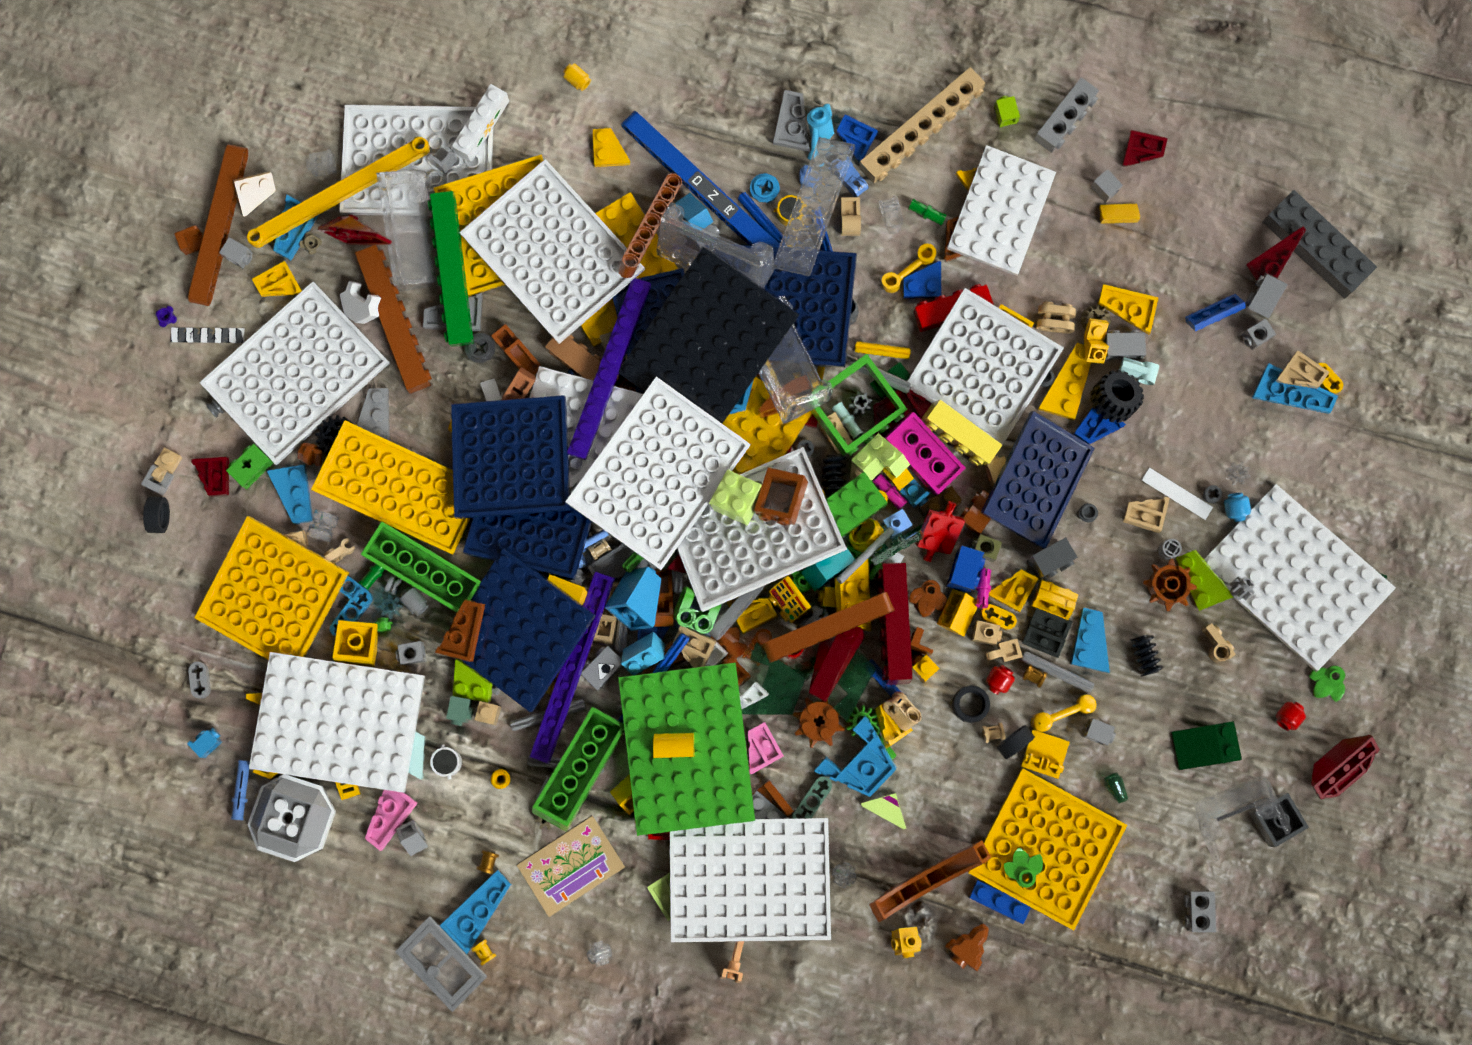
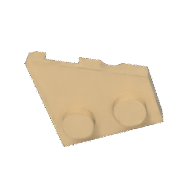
[1276,350,1329,389]
[1123,497,1170,533]

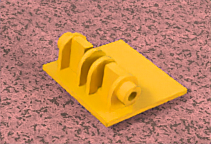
[1021,729,1070,779]

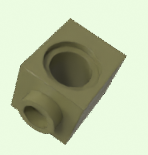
[970,534,1002,562]

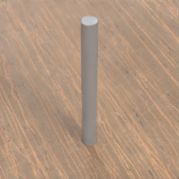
[836,527,894,584]

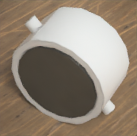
[430,744,462,780]

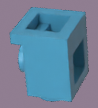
[187,728,222,758]

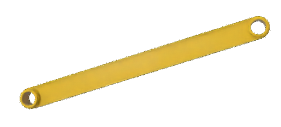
[247,137,430,248]

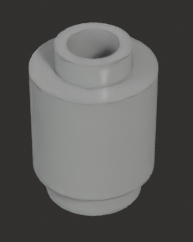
[400,587,428,616]

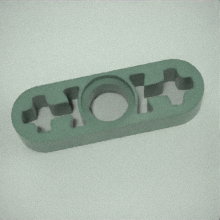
[792,777,832,819]

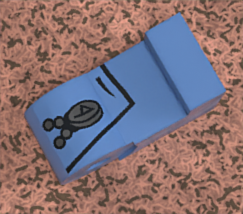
[834,158,869,197]

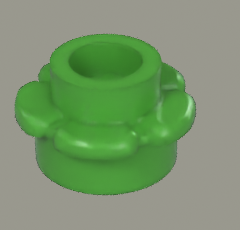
[374,618,393,632]

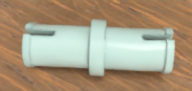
[832,402,864,440]

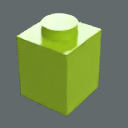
[994,96,1020,128]

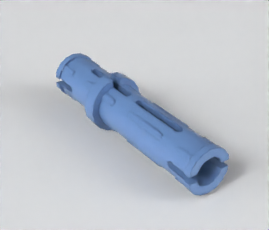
[231,760,250,820]

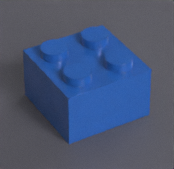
[946,546,986,593]

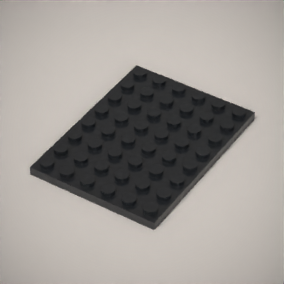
[619,246,800,424]

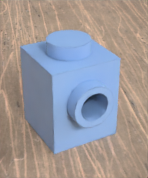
[882,509,913,539]

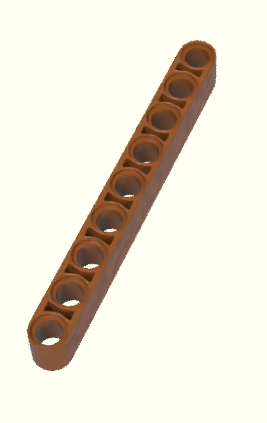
[188,144,249,306]

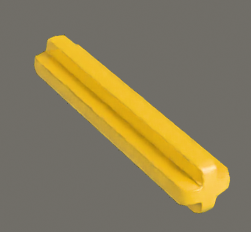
[854,341,911,359]

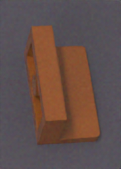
[910,627,933,656]
[752,780,794,816]

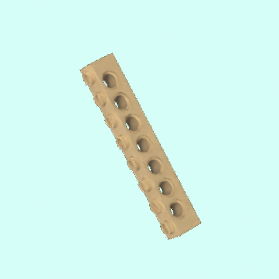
[859,67,985,183]

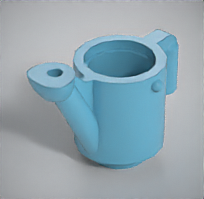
[807,104,834,161]

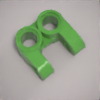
[673,586,722,634]

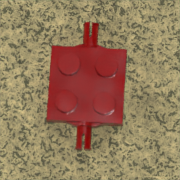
[915,501,965,562]

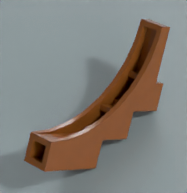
[869,840,992,922]

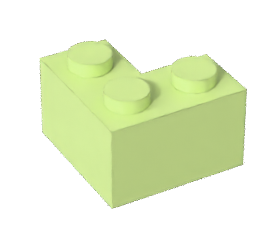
[851,433,910,481]

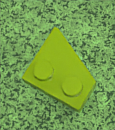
[453,659,492,703]

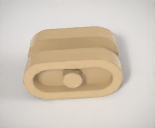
[1036,302,1076,334]

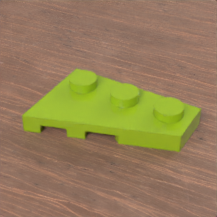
[1176,550,1233,611]

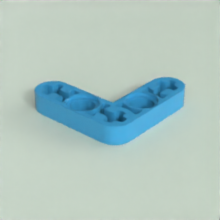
[330,575,373,637]

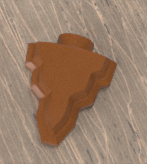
[945,923,989,971]

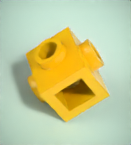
[891,927,921,958]

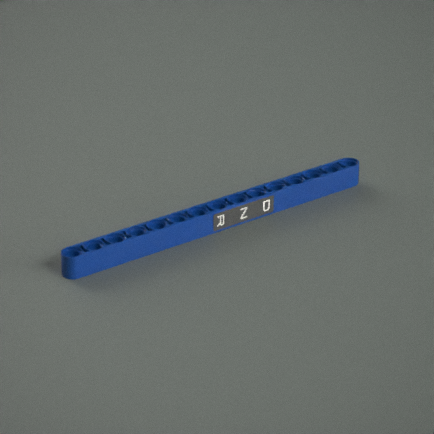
[621,111,784,248]

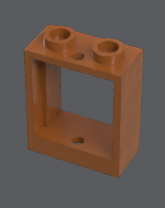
[754,467,808,526]

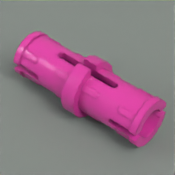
[873,474,907,510]
[976,568,991,608]

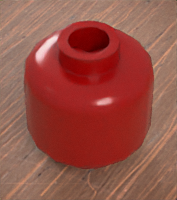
[986,665,1015,695]
[1276,702,1306,731]

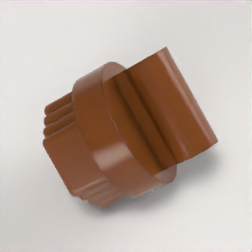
[297,443,322,466]

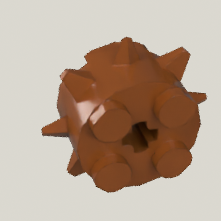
[1143,559,1197,612]
[793,697,845,748]

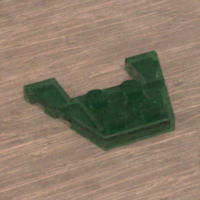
[871,522,924,566]
[742,642,805,715]
[794,649,876,721]

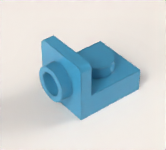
[899,479,930,509]

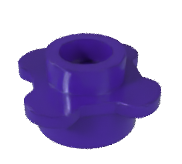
[155,306,177,328]

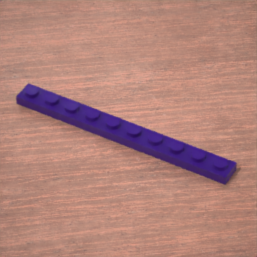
[567,278,651,460]
[530,572,615,763]

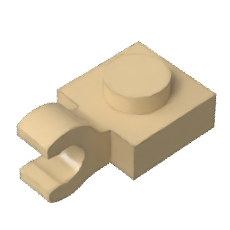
[151,448,182,483]
[324,538,355,564]
[986,639,1023,663]

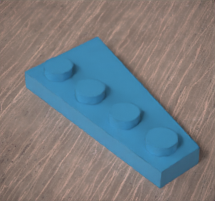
[1252,363,1338,414]
[440,870,512,954]

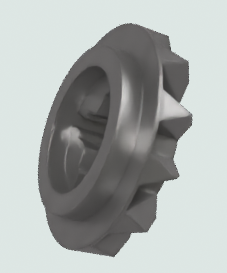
[465,333,495,363]

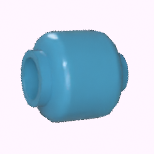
[1224,492,1251,522]

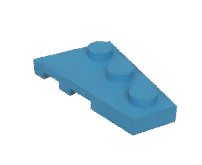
[267,465,314,525]
[1071,608,1110,673]

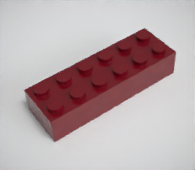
[877,563,913,685]

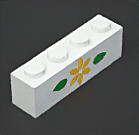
[452,84,509,163]

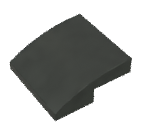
[1022,608,1073,658]

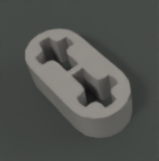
[188,662,211,699]

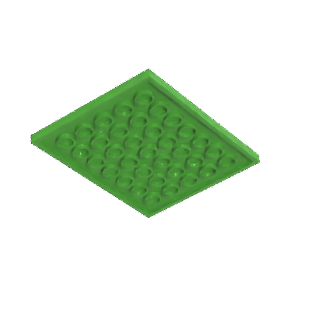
[618,663,755,836]

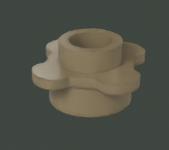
[299,232,322,254]

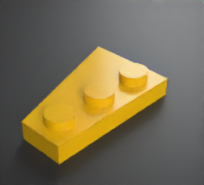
[1098,284,1158,335]

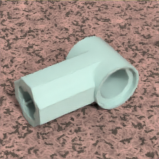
[1119,357,1159,385]

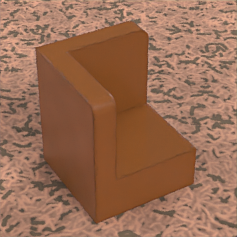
[174,225,203,255]

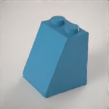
[605,567,661,631]

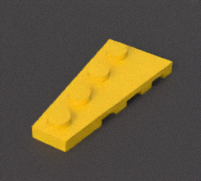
[1038,343,1091,420]

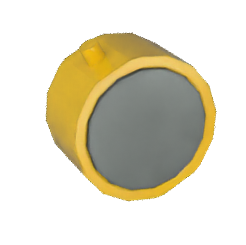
[774,195,808,227]

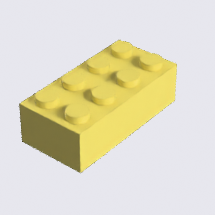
[921,400,1002,466]

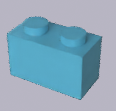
[621,632,665,676]

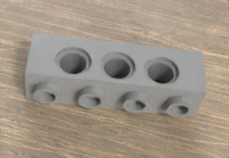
[1034,77,1099,153]

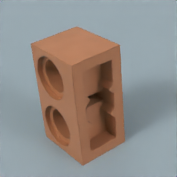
[501,367,536,400]

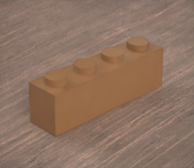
[545,334,619,386]

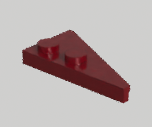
[1246,226,1306,280]

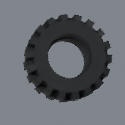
[1090,370,1144,423]

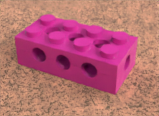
[884,412,966,495]

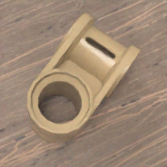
[883,691,922,731]

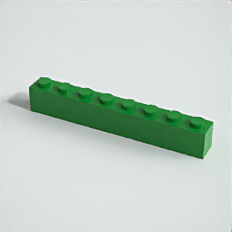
[428,191,474,347]

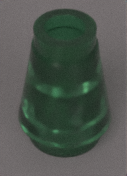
[1104,772,1128,803]

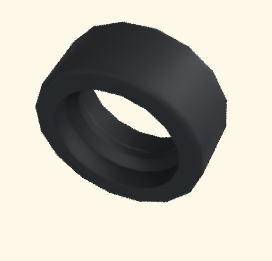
[143,497,170,533]
[952,685,990,723]
[996,725,1035,759]

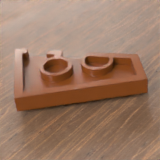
[435,600,485,662]

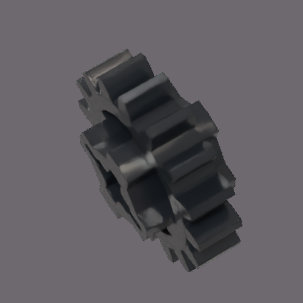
[315,415,353,455]

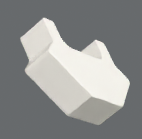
[340,281,381,324]

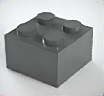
[1026,537,1078,581]
[1248,793,1309,847]

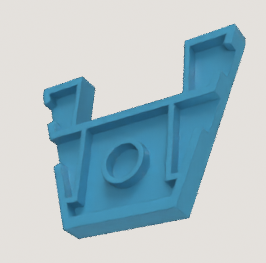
[814,716,897,797]

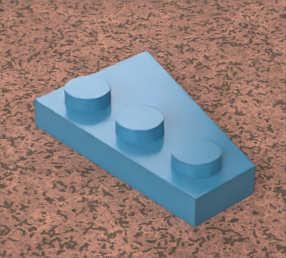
[273,194,320,261]

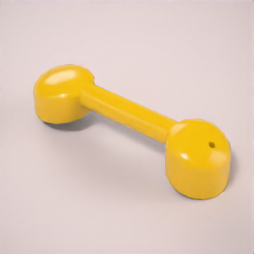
[882,243,936,293]
[1031,694,1097,732]

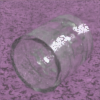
[306,509,339,543]

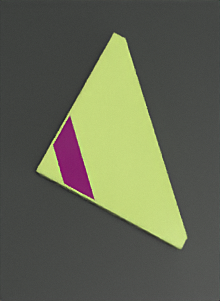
[861,793,906,829]

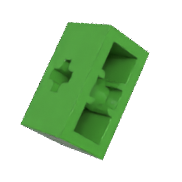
[226,444,274,489]

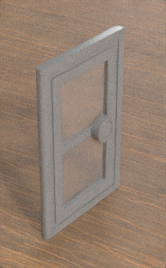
[395,916,487,1012]

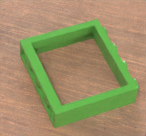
[803,354,908,456]

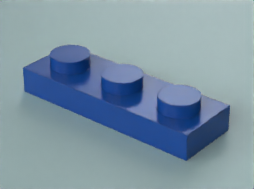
[1185,294,1246,331]
[969,880,1031,924]

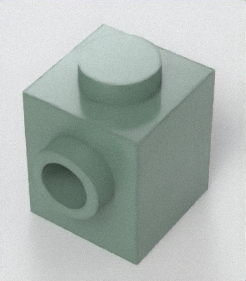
[446,696,474,726]

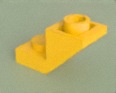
[1084,318,1109,364]

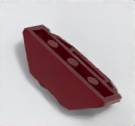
[1311,735,1380,799]

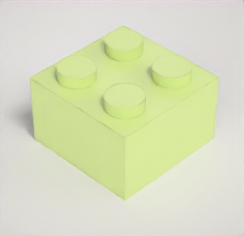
[709,469,762,526]

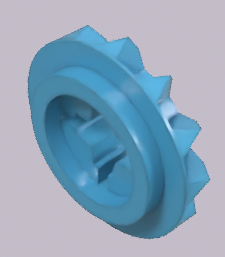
[750,173,780,203]

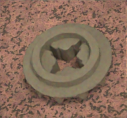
[1081,305,1111,330]

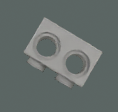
[1184,891,1216,932]

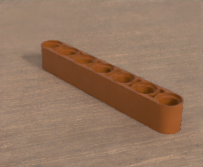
[618,173,682,278]
[762,592,894,663]

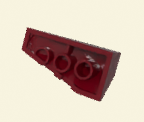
[318,214,392,245]
[809,627,865,702]

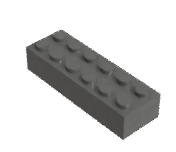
[1262,190,1377,299]

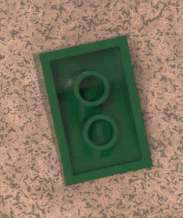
[1171,721,1242,770]

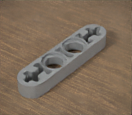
[709,585,765,640]

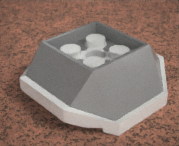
[247,774,336,862]

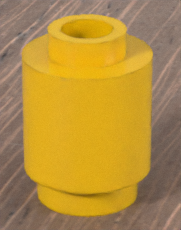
[563,63,591,91]

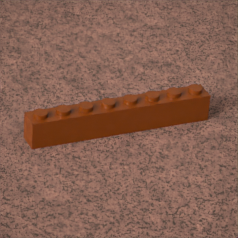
[355,245,432,394]

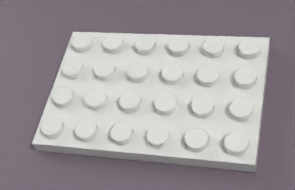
[947,145,1056,276]

